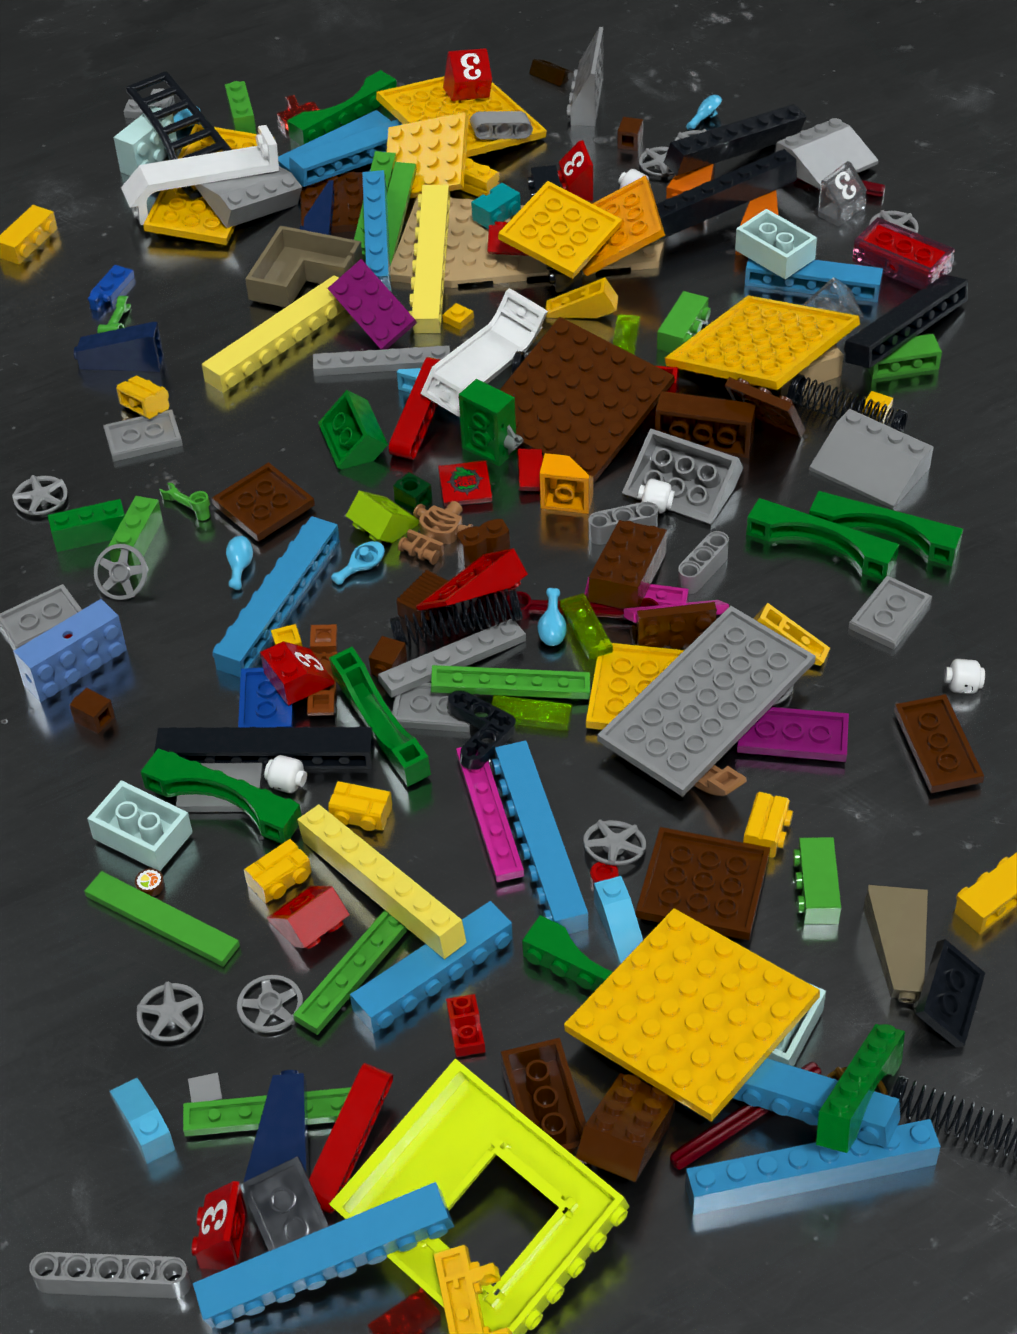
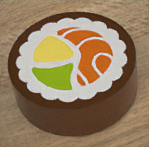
[135,868,165,897]

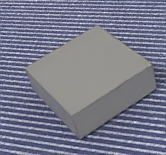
[188,1072,223,1102]

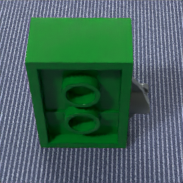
[458,379,523,467]

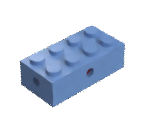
[13,599,127,703]

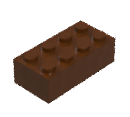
[655,391,756,458]
[588,520,667,609]
[501,1038,586,1164]
[576,1073,677,1182]

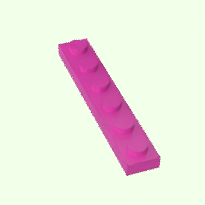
[456,747,524,882]

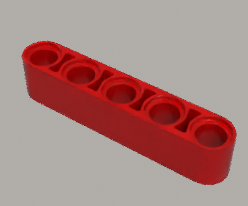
[389,357,440,460]
[309,1063,394,1214]

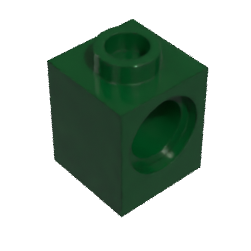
[393,472,432,513]

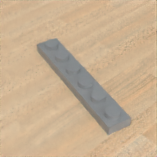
[313,345,450,376]
[378,619,526,698]

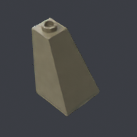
[863,885,928,1003]

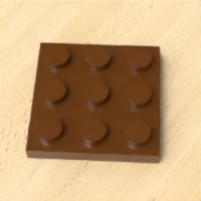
[725,377,805,438]
[212,462,315,541]

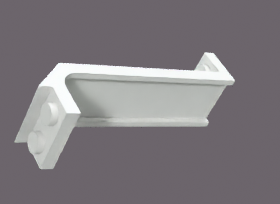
[121,125,279,225]
[420,288,548,417]

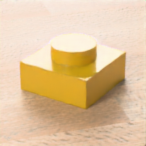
[442,303,474,330]
[862,391,893,418]
[271,624,302,646]

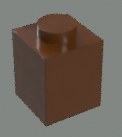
[617,117,643,151]
[369,636,407,678]
[69,687,115,734]

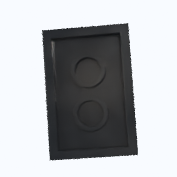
[915,939,985,1048]
[240,1156,330,1251]

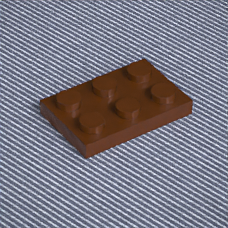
[636,602,717,649]

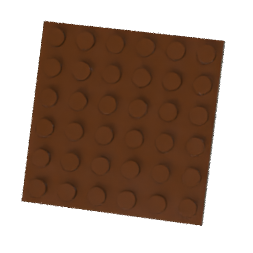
[500,317,675,484]

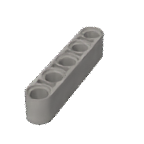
[30,1252,191,1299]

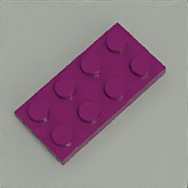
[327,259,417,350]
[737,707,849,762]

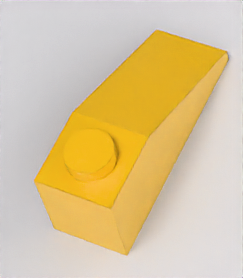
[546,277,618,318]
[753,603,830,666]

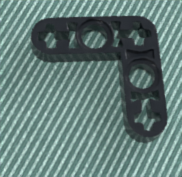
[448,691,516,769]

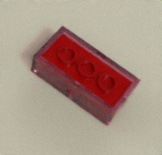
[852,217,955,290]

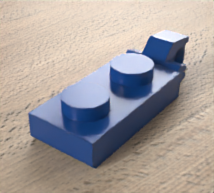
[88,265,134,311]

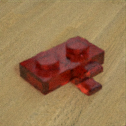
[277,95,320,131]
[367,1288,441,1334]

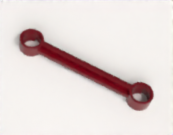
[506,591,659,624]

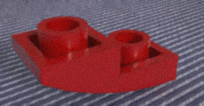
[517,449,543,491]
[446,994,486,1057]

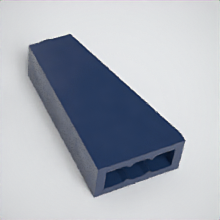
[74,322,164,372]
[243,1070,309,1182]

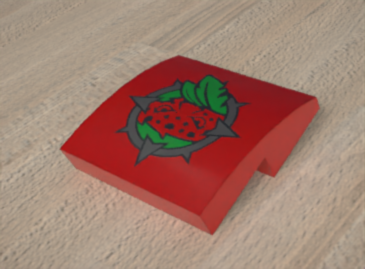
[438,460,492,507]

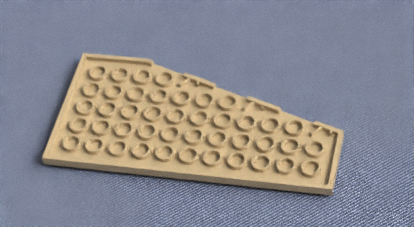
[390,197,666,288]

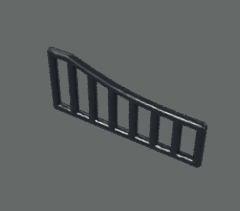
[126,71,232,200]

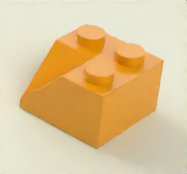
[540,453,593,514]

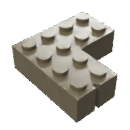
[245,226,363,307]

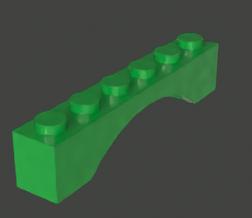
[287,70,397,146]
[809,491,963,566]
[746,498,899,580]
[329,647,431,787]
[140,748,302,844]
[522,915,613,991]
[816,1024,905,1153]

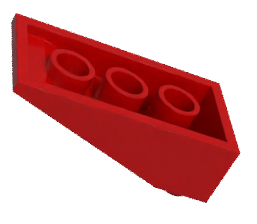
[416,548,528,611]

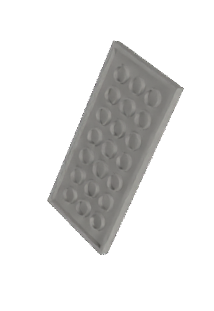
[597,606,816,797]

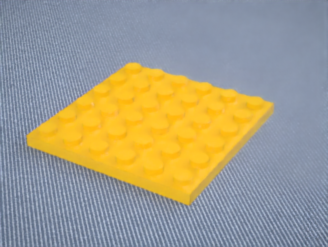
[376,76,547,158]
[665,295,860,390]
[564,908,820,1122]

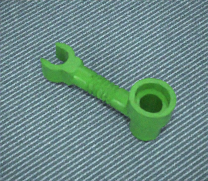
[97,296,131,333]
[159,483,211,521]

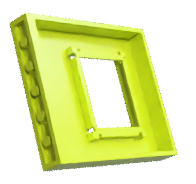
[329,1059,630,1334]

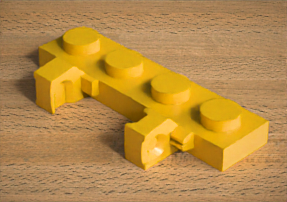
[434,1245,513,1334]

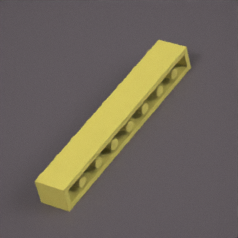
[408,185,450,334]
[202,275,346,393]
[297,804,467,959]

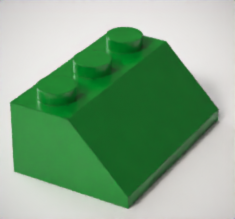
[318,390,388,470]
[48,499,125,552]

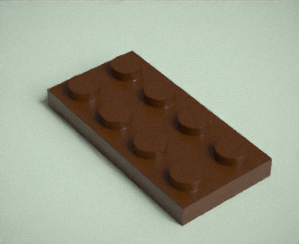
[894,694,984,793]

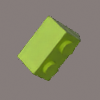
[346,490,419,543]

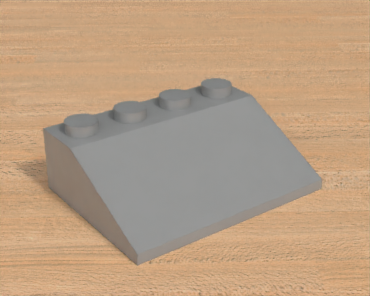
[567,27,603,127]
[775,118,879,189]
[194,166,302,228]
[809,409,933,509]
[622,428,743,525]

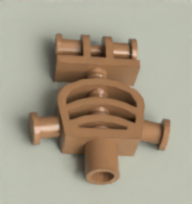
[398,501,473,565]

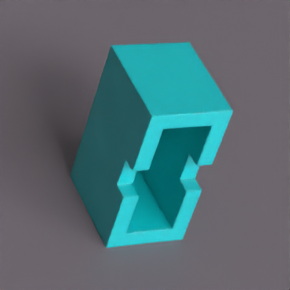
[471,183,521,229]

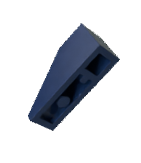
[299,180,335,235]

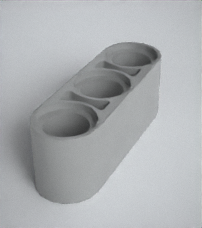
[470,111,533,139]
[588,501,658,545]
[678,531,729,594]

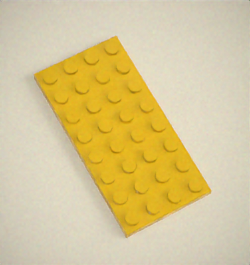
[143,124,274,245]

